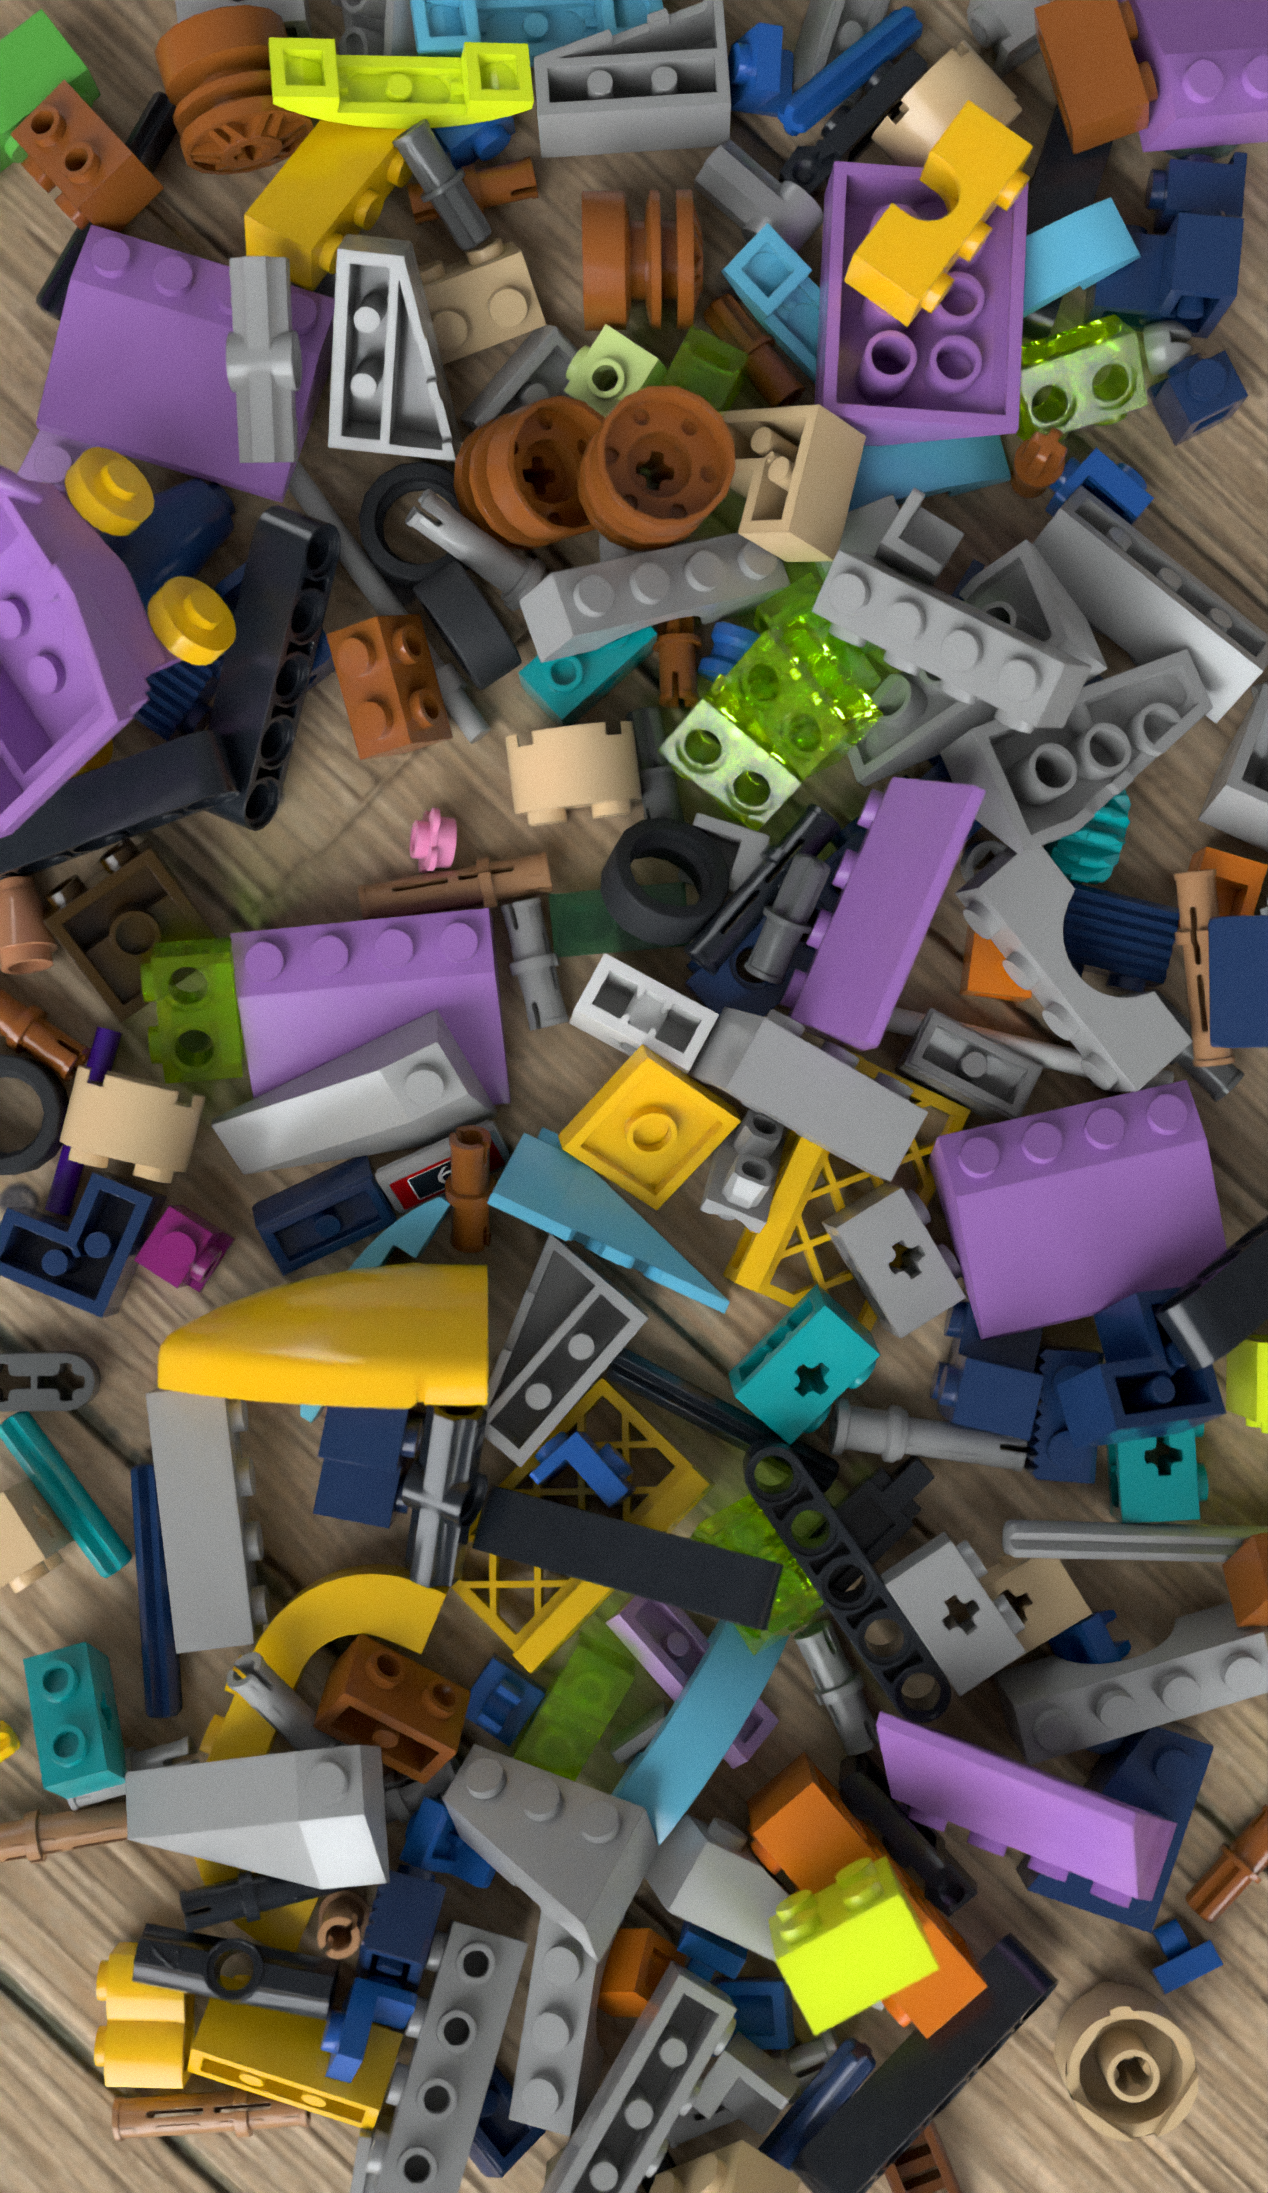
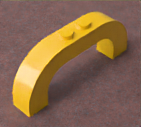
[194,1564,450,1952]

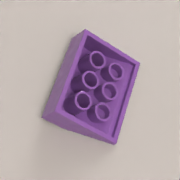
[1117,0,1268,152]
[815,161,1028,446]
[36,224,335,503]
[780,777,986,1053]
[231,908,511,1105]
[928,1080,1227,1342]
[876,1711,1177,1908]

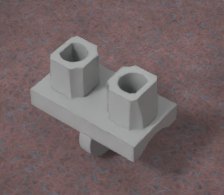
[700,1109,785,1234]

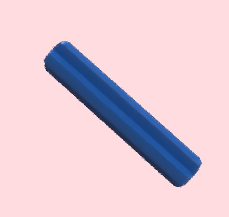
[777,6,923,136]

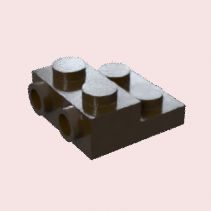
[43,838,226,1023]

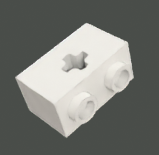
[569,953,719,1075]

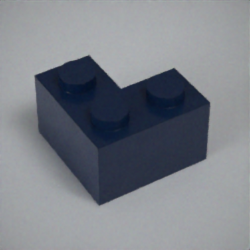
[1083,207,1244,339]
[0,1172,167,1318]
[930,1287,1044,1441]
[1056,1287,1227,1450]
[313,1396,426,1529]

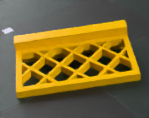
[723,1047,971,1332]
[451,1377,716,1674]

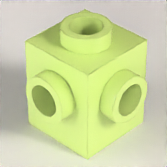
[564,324,668,418]

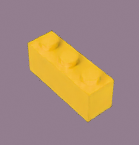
[244,120,413,292]
[187,1974,404,2131]

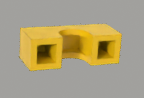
[844,99,1033,327]

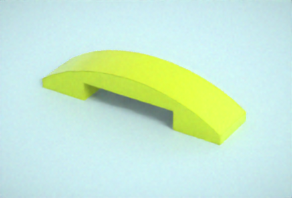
[268,37,534,129]

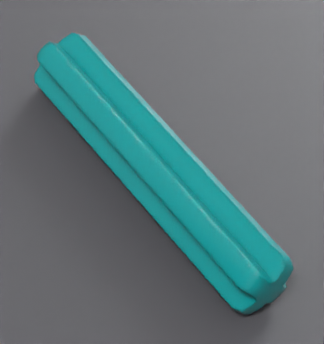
[0,1411,132,1578]

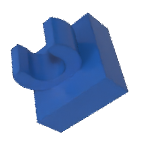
[1048,1610,1132,1664]
[466,1653,546,1747]
[677,1919,748,1982]
[1151,1919,1224,1995]

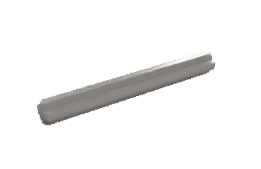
[1002,1520,1268,1562]

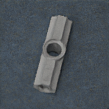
[226,256,302,463]

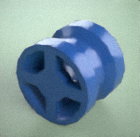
[697,622,774,695]

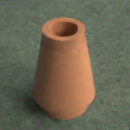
[0,876,57,975]

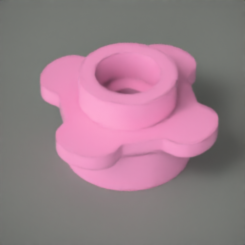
[410,808,457,874]

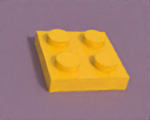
[558,1044,741,1211]

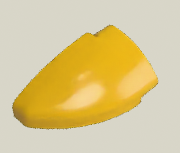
[157,1263,488,1408]

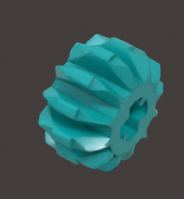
[1044,789,1131,885]

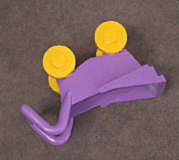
[0,447,236,838]

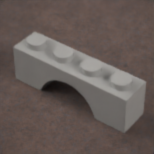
[519,532,791,663]
[955,846,1193,1092]
[993,1602,1268,1766]
[509,1911,625,2136]

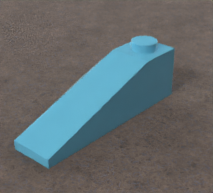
[487,1127,730,1314]

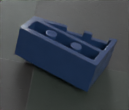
[1016,1721,1214,1933]

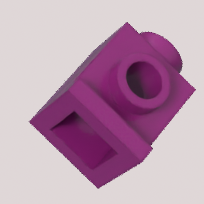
[134,1205,235,1292]

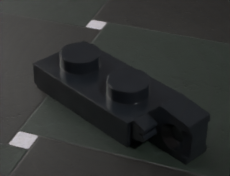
[779,48,928,198]
[777,1455,935,1613]
[838,1752,978,1917]

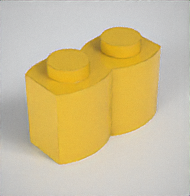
[94,1942,195,2089]

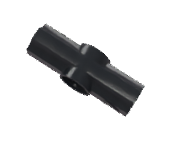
[402,1405,488,1588]
[132,1923,340,2021]

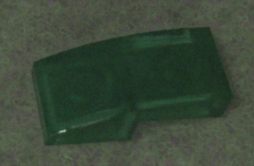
[549,882,691,958]

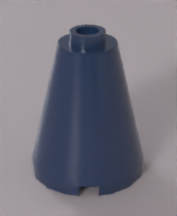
[99,478,236,617]

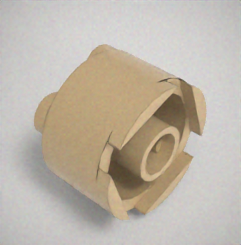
[871,40,1023,168]
[505,721,642,827]
[59,1065,206,1184]
[1054,1981,1198,2142]

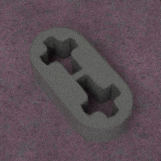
[0,1351,101,1412]

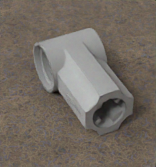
[694,140,824,253]

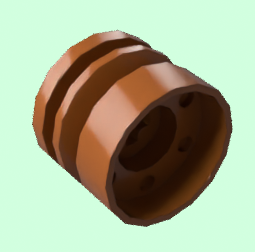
[154,5,314,175]
[582,189,703,331]
[577,386,736,552]
[453,395,605,553]

